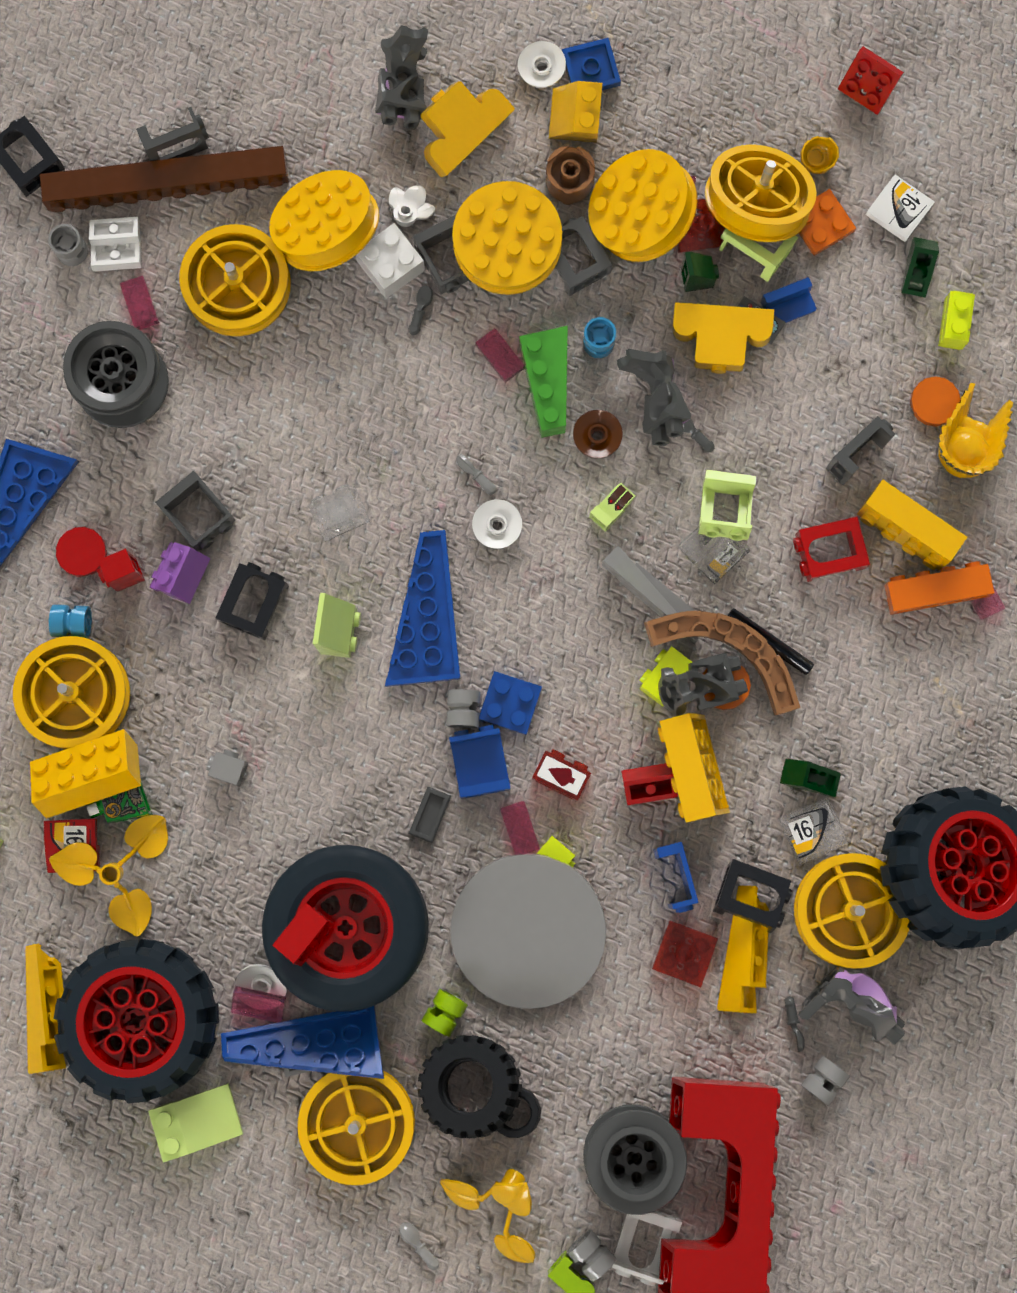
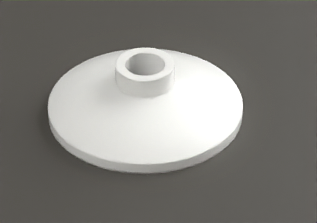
[518,41,566,88]
[472,499,522,549]
[235,964,287,1009]

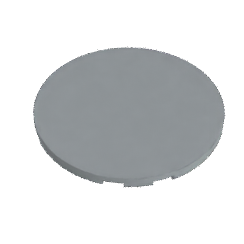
[450,853,606,1009]

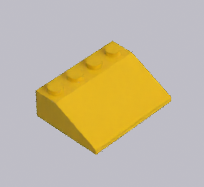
[658,713,730,823]

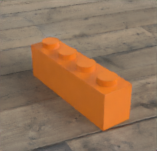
[884,561,994,615]

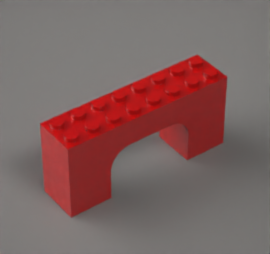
[658,1077,781,1293]

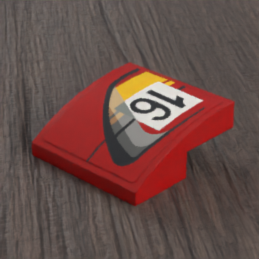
[44,819,100,873]

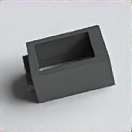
[413,215,471,294]
[155,471,235,551]

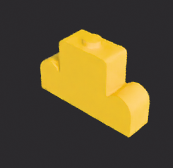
[421,81,515,177]
[673,302,774,374]

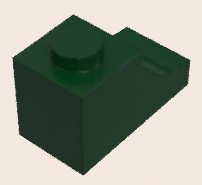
[901,237,939,298]
[780,759,841,798]

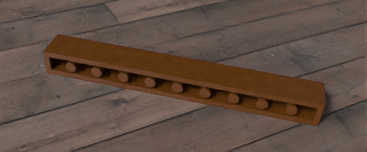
[40,146,289,213]

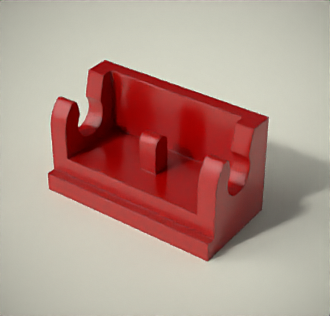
[272,903,335,966]

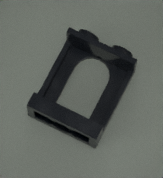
[0,115,65,197]
[215,562,289,641]
[713,859,792,933]

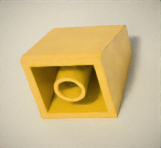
[549,81,603,143]

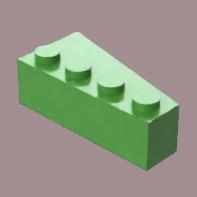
[519,326,568,438]

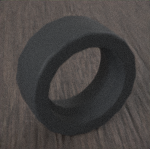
[498,1088,541,1138]

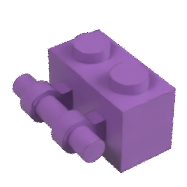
[149,542,210,604]

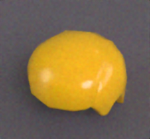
[800,136,839,174]

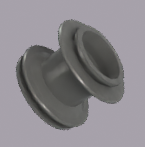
[63,321,169,428]
[583,1104,687,1215]

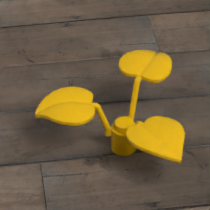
[49,815,168,937]
[440,1169,535,1263]

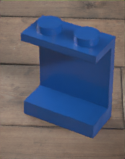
[449,725,511,799]
[653,842,699,913]

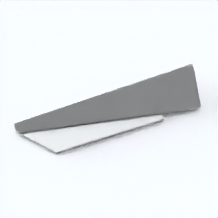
[602,546,698,644]

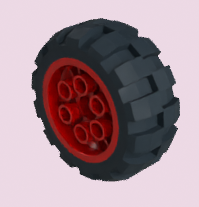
[880,786,1017,949]
[53,939,219,1103]

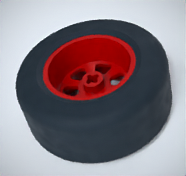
[262,845,429,1012]

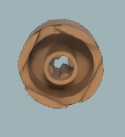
[546,146,595,205]

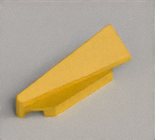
[717,886,769,1013]
[25,943,66,1074]

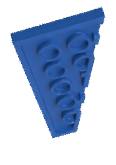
[0,439,79,567]
[385,530,460,687]
[221,1006,384,1079]

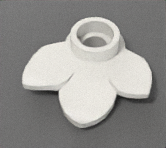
[389,185,435,227]

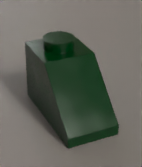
[681,252,719,292]

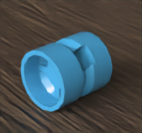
[583,317,616,358]
[49,604,92,638]

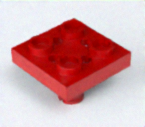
[838,46,904,115]

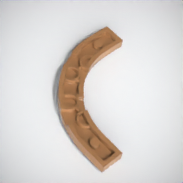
[644,611,800,716]

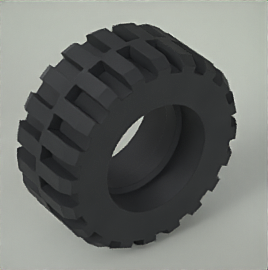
[417,1035,522,1139]

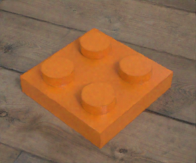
[799,189,856,256]

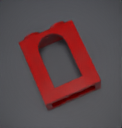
[793,516,870,582]

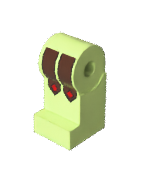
[589,483,636,532]

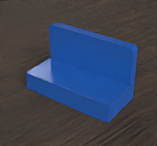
[760,277,817,323]

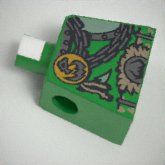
[86,783,153,823]

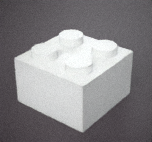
[356,223,425,299]

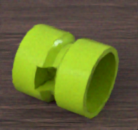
[421,988,468,1037]

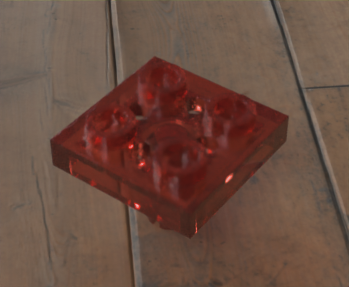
[677,199,728,253]
[652,920,718,988]

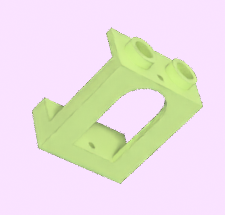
[719,229,799,282]
[698,470,756,541]

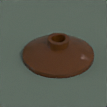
[573,410,623,459]

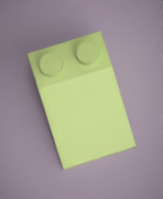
[313,593,361,658]
[148,1083,243,1162]

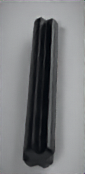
[727,608,814,675]

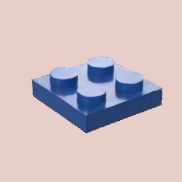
[562,38,621,90]
[479,671,542,735]

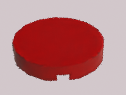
[56,527,107,577]

